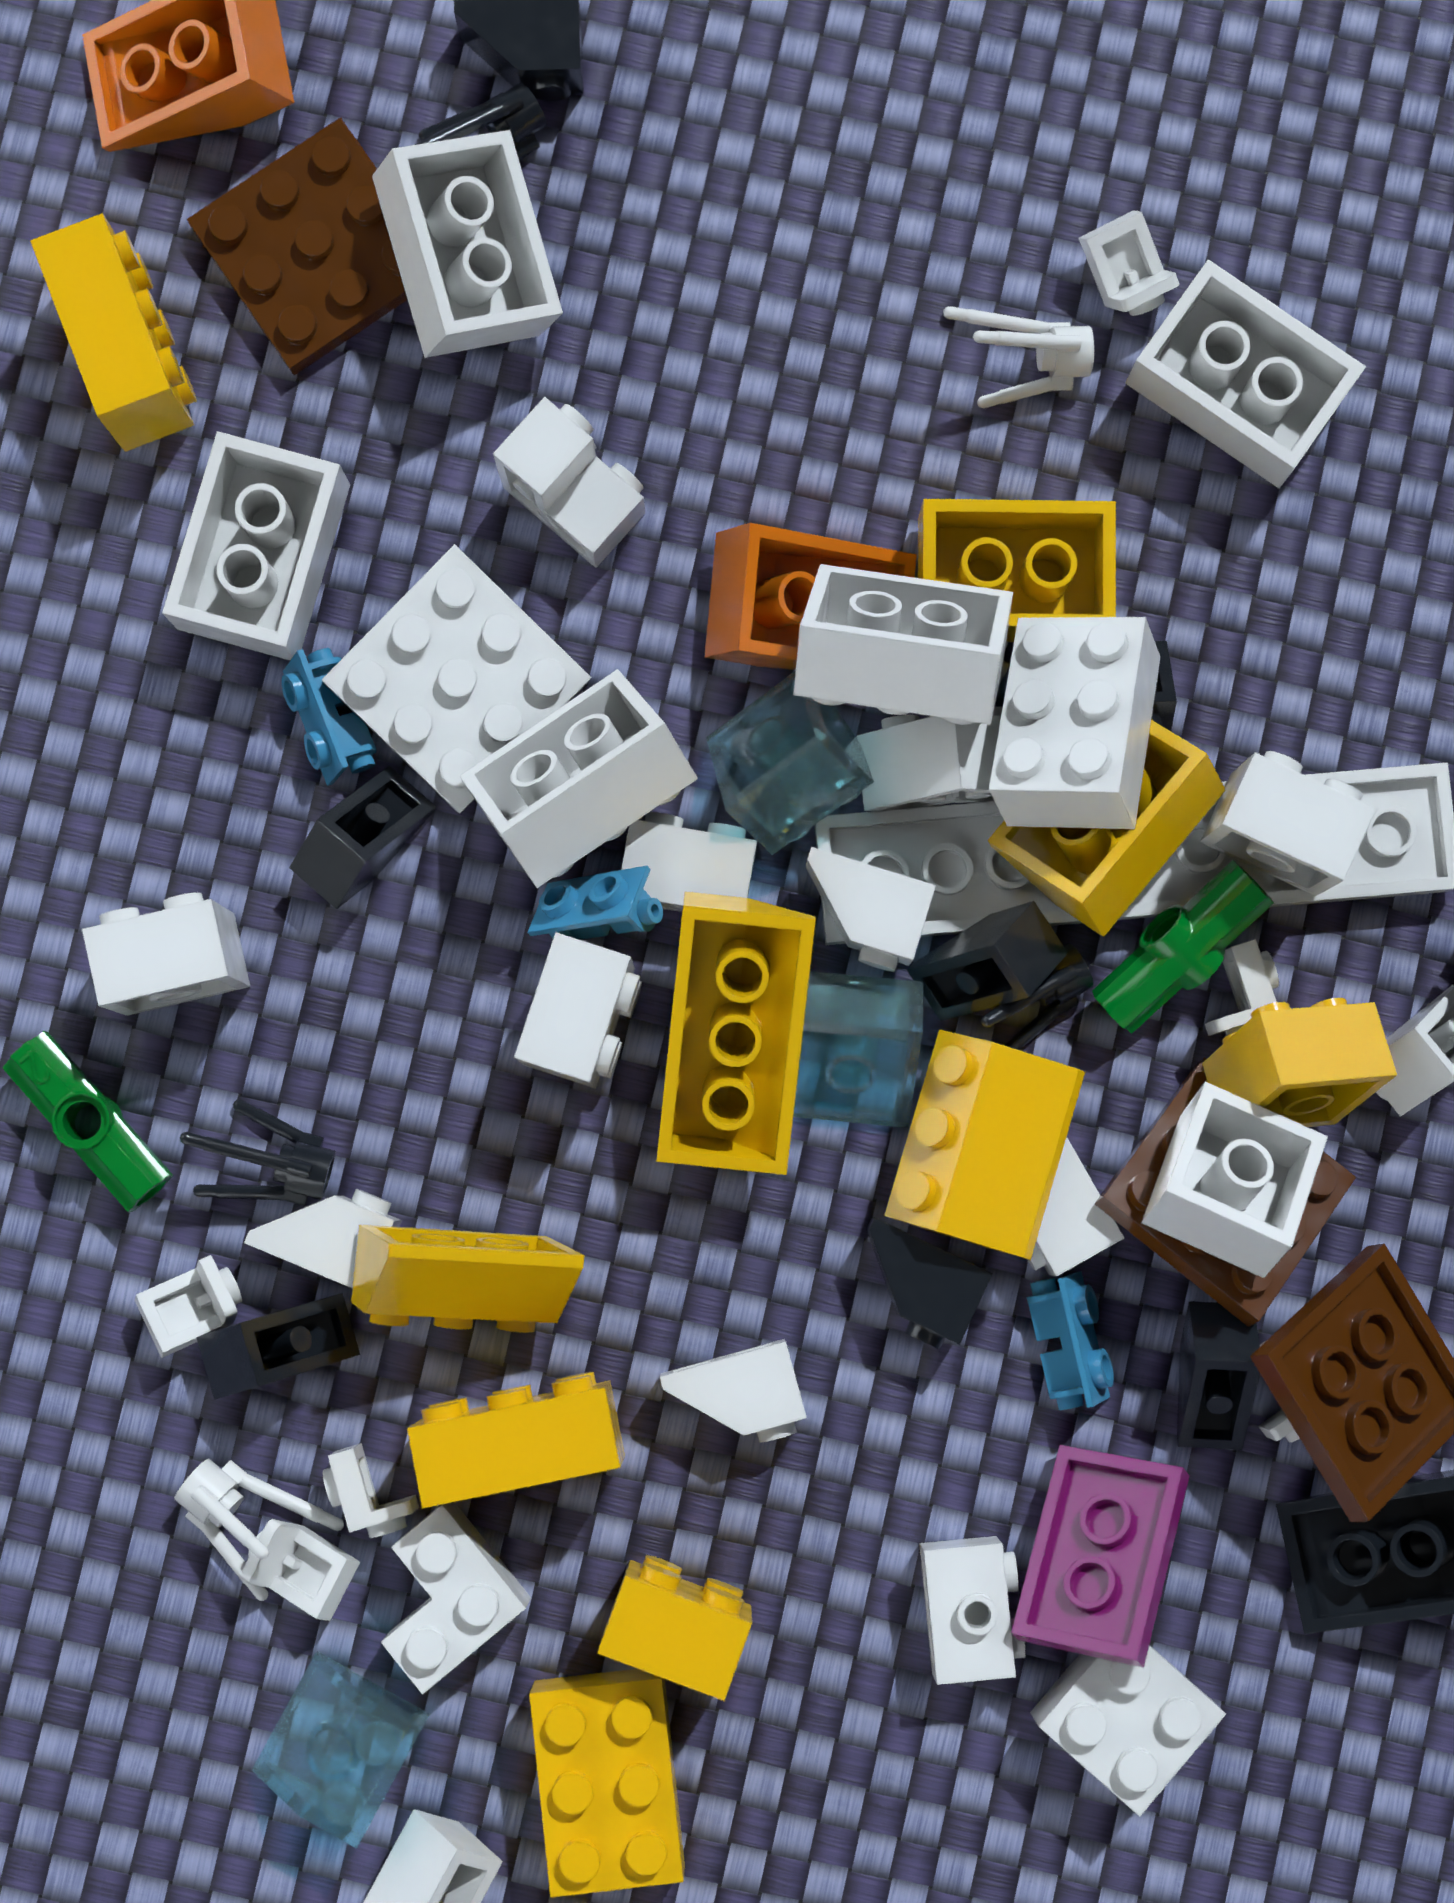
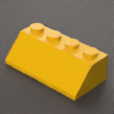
[656,891,816,1175]

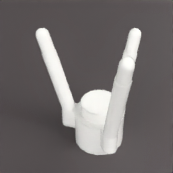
[943,306,1094,408]
[174,1459,344,1601]

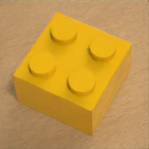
[1202,998,1397,1127]
[597,1555,752,1701]

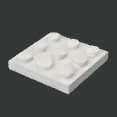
[322,544,592,814]

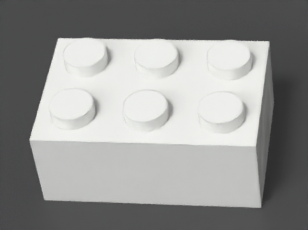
[372,130,563,358]
[1125,259,1366,489]
[162,431,350,660]
[794,564,1013,725]
[989,617,1160,829]
[460,669,698,888]

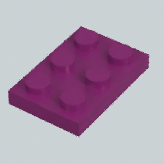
[1011,1445,1190,1668]

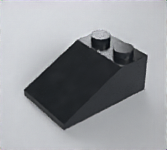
[1276,1470,1454,1634]

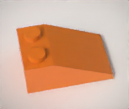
[82,0,295,152]
[704,523,917,670]

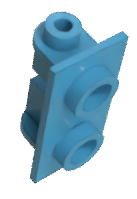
[281,648,377,786]
[527,865,663,940]
[1026,1271,1114,1410]

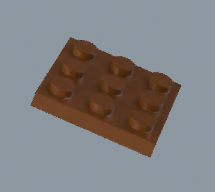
[186,117,408,376]
[1095,1057,1356,1327]
[1250,1243,1454,1522]

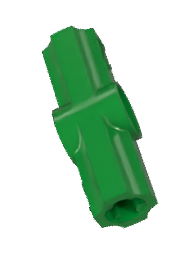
[1092,860,1274,1034]
[2,1031,174,1213]

